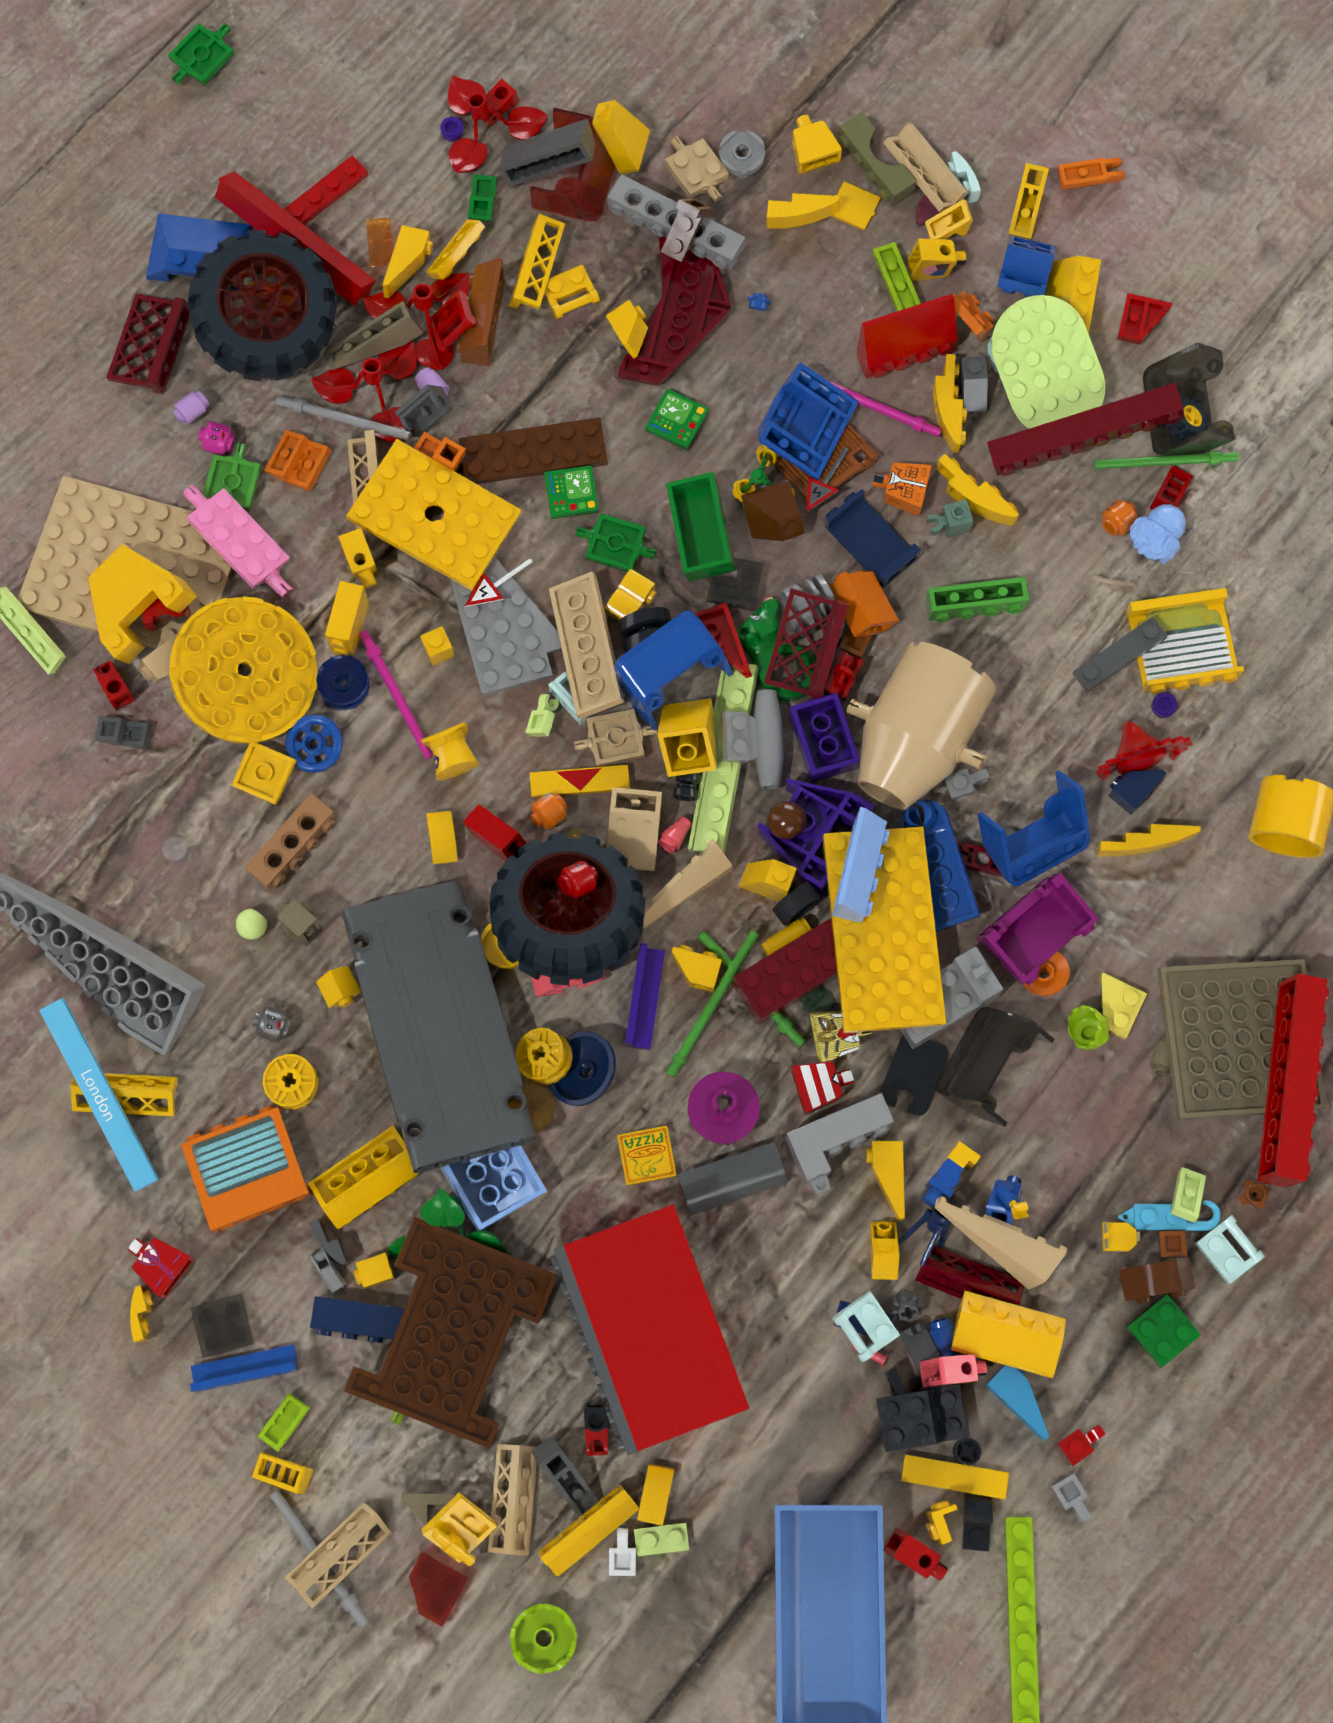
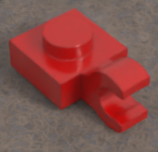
[1057,1425,1105,1466]

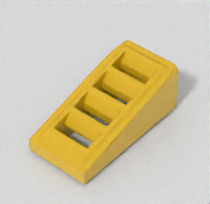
[252,1452,313,1495]

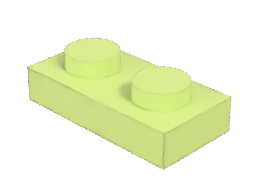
[1170,1167,1206,1223]
[634,1523,689,1556]

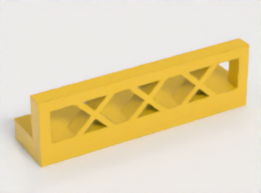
[508,214,565,309]
[70,1073,178,1117]

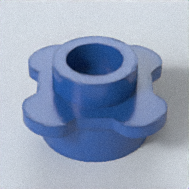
[747,293,771,311]

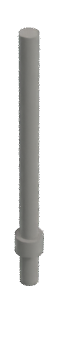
[276,395,411,441]
[270,1490,369,1628]

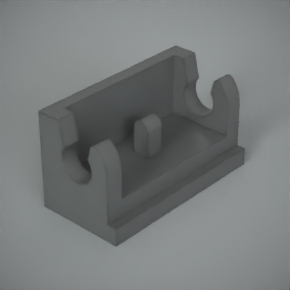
[395,385,453,436]

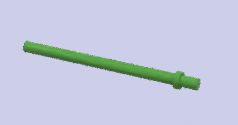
[666,930,759,1078]

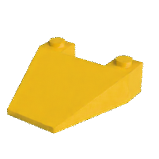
[88,544,197,664]

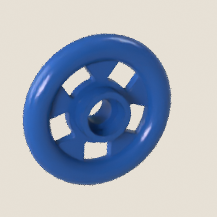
[285,714,343,773]

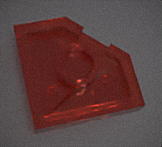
[409,1552,469,1627]

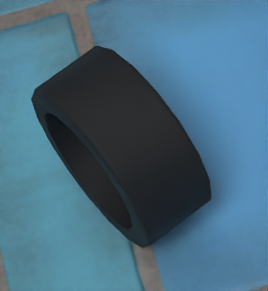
[772,882,821,926]

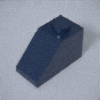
[1109,770,1166,815]

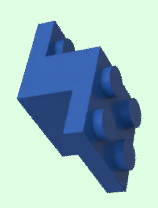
[997,235,1056,297]

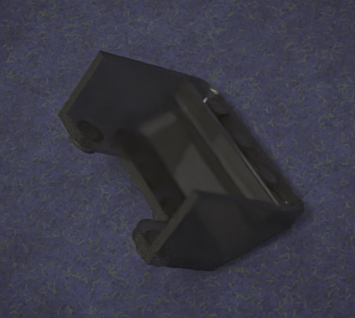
[1143,342,1235,456]

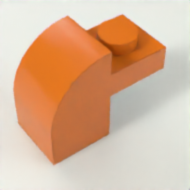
[414,431,466,472]

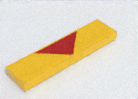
[530,765,630,798]

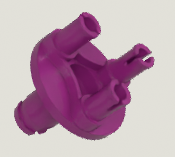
[688,1072,760,1145]

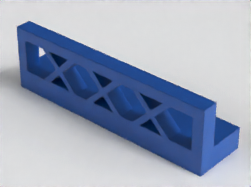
[190,1345,299,1392]

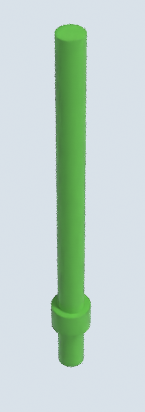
[1094,450,1239,469]
[698,931,806,1048]

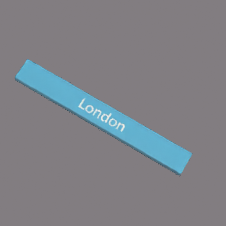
[39,998,159,1192]

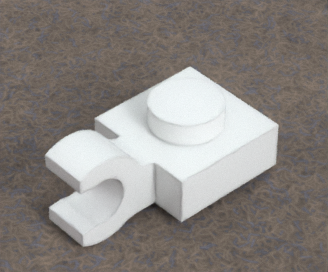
[609,1528,636,1576]

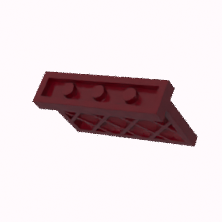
[106,294,190,394]
[764,588,848,699]

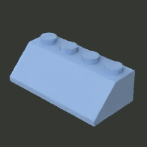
[832,807,889,923]

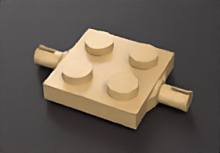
[664,136,729,203]
[573,709,657,767]

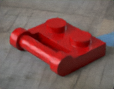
[430,290,477,354]

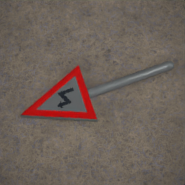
[806,447,848,513]

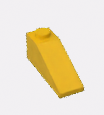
[1008,163,1049,239]
[382,225,433,298]
[866,1141,905,1221]

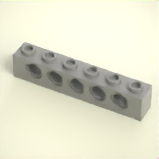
[607,174,745,271]

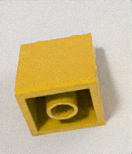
[657,698,717,777]

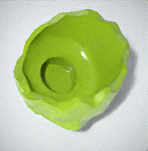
[1067,1005,1109,1050]

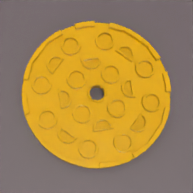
[169,596,318,744]

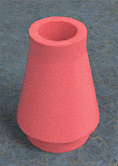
[658,816,692,854]

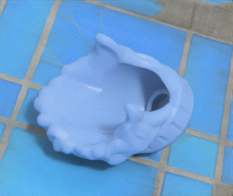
[1129,504,1186,564]

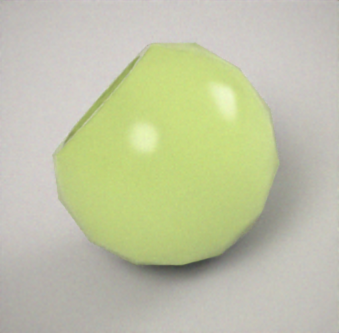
[235,909,267,940]

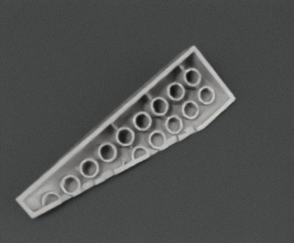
[0,873,207,1056]

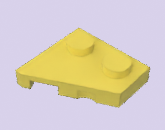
[1100,973,1147,1040]

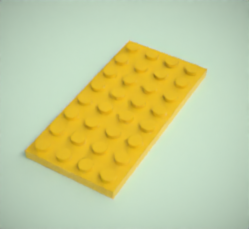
[823,827,946,1033]

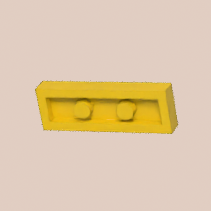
[426,219,485,280]

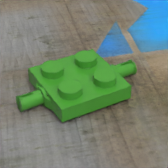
[203,443,262,511]

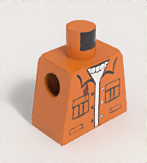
[872,463,931,516]

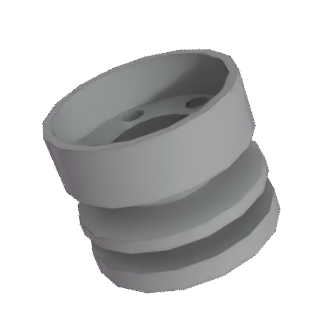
[780,574,835,637]

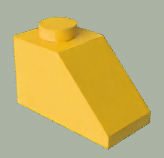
[606,300,648,359]

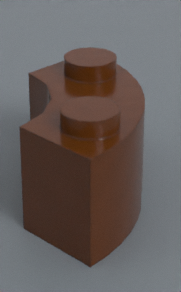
[1118,1257,1196,1305]

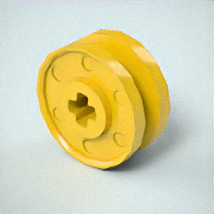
[515,1027,573,1085]
[262,1054,319,1110]

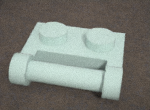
[1195,1215,1265,1285]
[832,1291,900,1362]

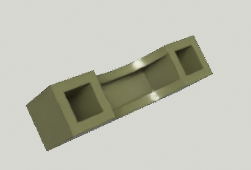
[837,112,917,207]

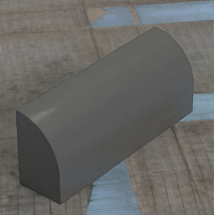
[499,119,595,187]
[677,1142,787,1216]

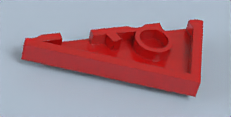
[694,603,752,678]

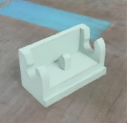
[548,671,597,727]

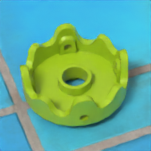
[510,1603,577,1674]

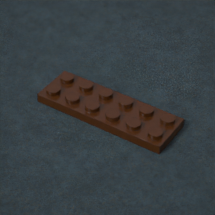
[459,417,608,484]

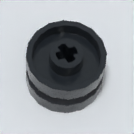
[618,607,672,653]

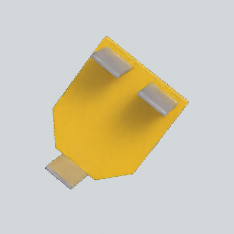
[1102,1222,1140,1252]

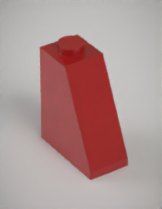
[463,804,527,862]

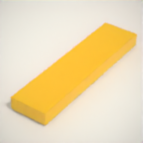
[900,1455,1009,1499]

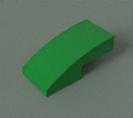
[468,174,497,222]

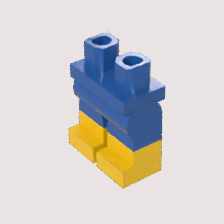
[922,1141,981,1209]

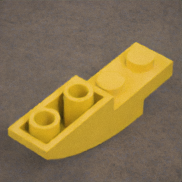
[933,354,967,453]
[936,454,1019,526]

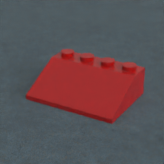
[856,293,957,379]

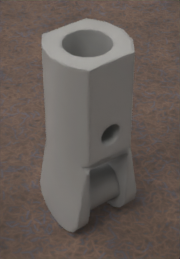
[308,1246,347,1294]

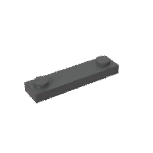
[1073,617,1168,693]

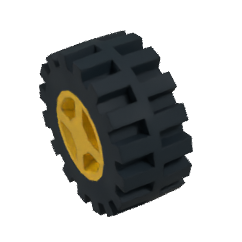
[1165,397,1209,444]

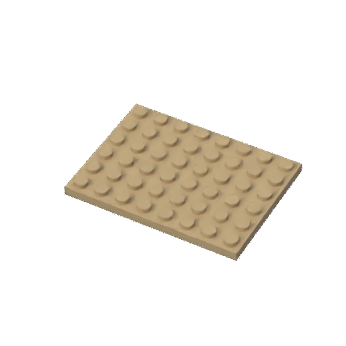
[17,476,233,649]

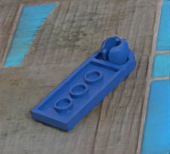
[900,800,981,932]

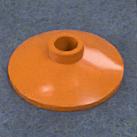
[1022,952,1070,996]

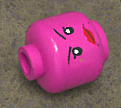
[198,421,235,456]

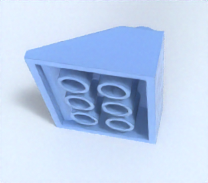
[440,1146,547,1231]

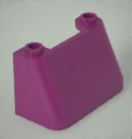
[975,873,1099,985]

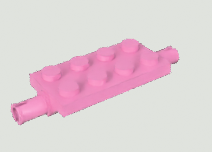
[183,484,293,599]

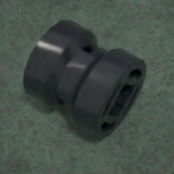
[673,773,700,801]
[952,1438,981,1465]

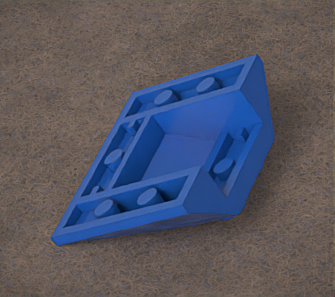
[146,213,251,290]
[758,362,858,480]

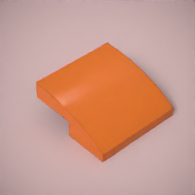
[264,430,332,492]

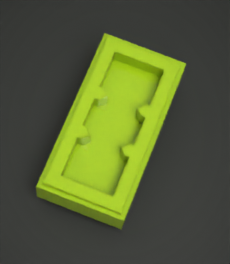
[257,1393,311,1452]

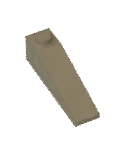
[324,301,423,370]

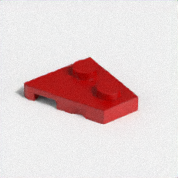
[1117,293,1172,345]

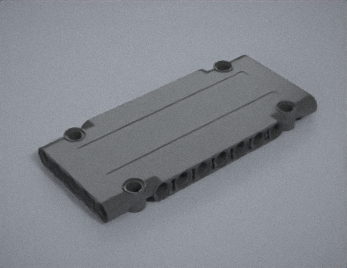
[342,881,536,1173]

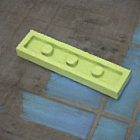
[0,587,66,675]

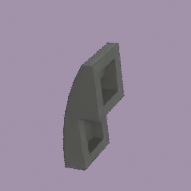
[94,716,152,749]
[309,1219,350,1266]

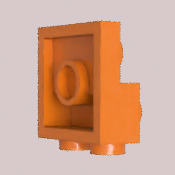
[953,291,995,343]

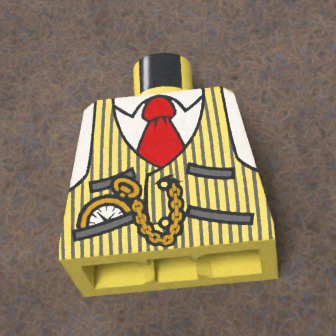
[809,1011,872,1062]

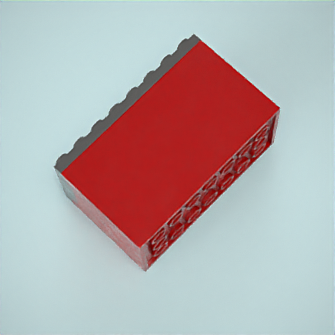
[551,1204,750,1456]

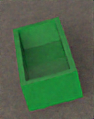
[666,472,736,582]

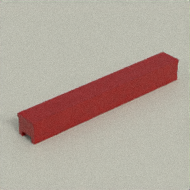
[215,171,376,305]

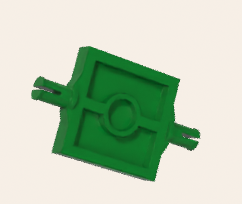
[168,23,234,86]
[575,513,656,572]

